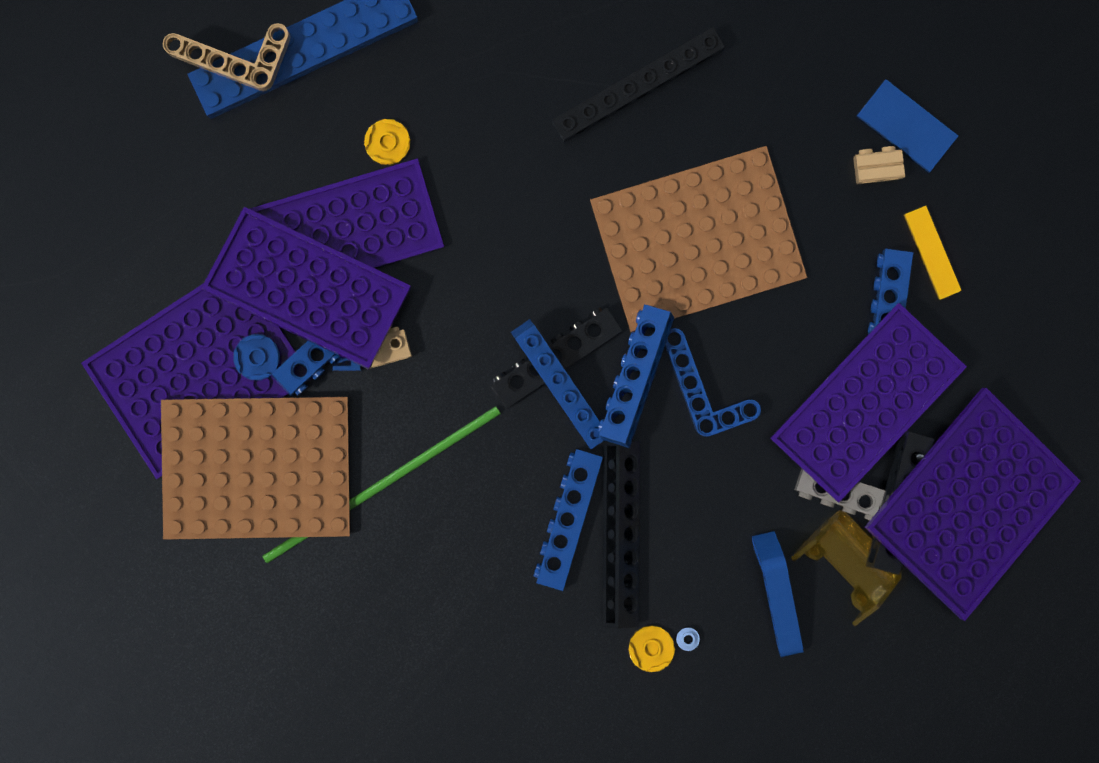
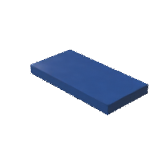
[857,79,958,173]

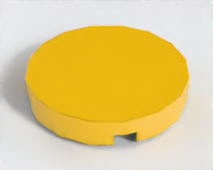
[364,119,410,165]
[628,625,675,672]

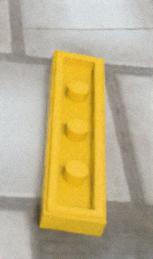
[904,206,962,300]

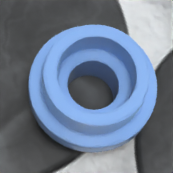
[676,627,700,651]

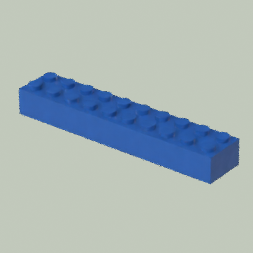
[187,0,419,119]

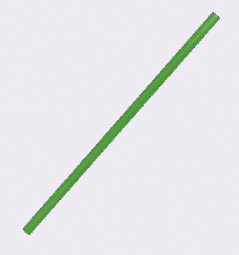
[262,406,501,563]

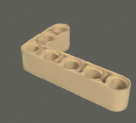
[163,23,291,91]

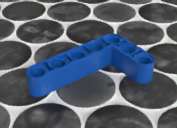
[665,328,761,436]
[752,531,804,657]

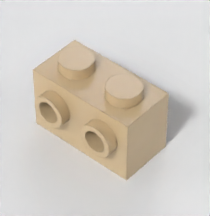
[366,327,412,369]

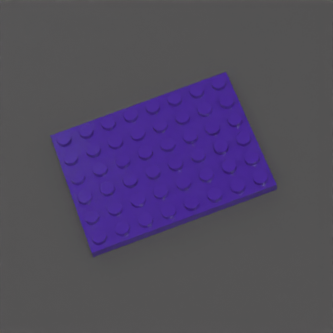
[81,283,313,479]
[865,388,1081,621]

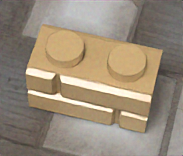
[853,146,905,184]

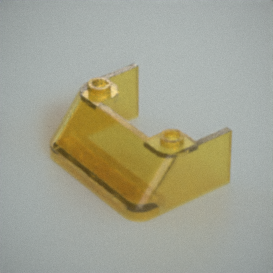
[791,511,901,626]

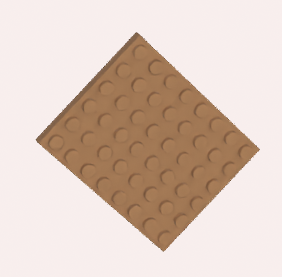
[590,146,807,332]
[161,397,350,539]

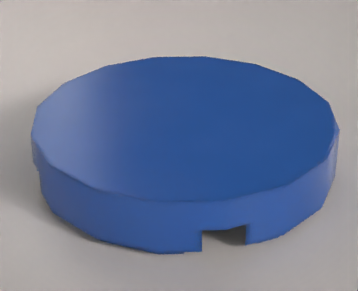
[233,334,280,380]

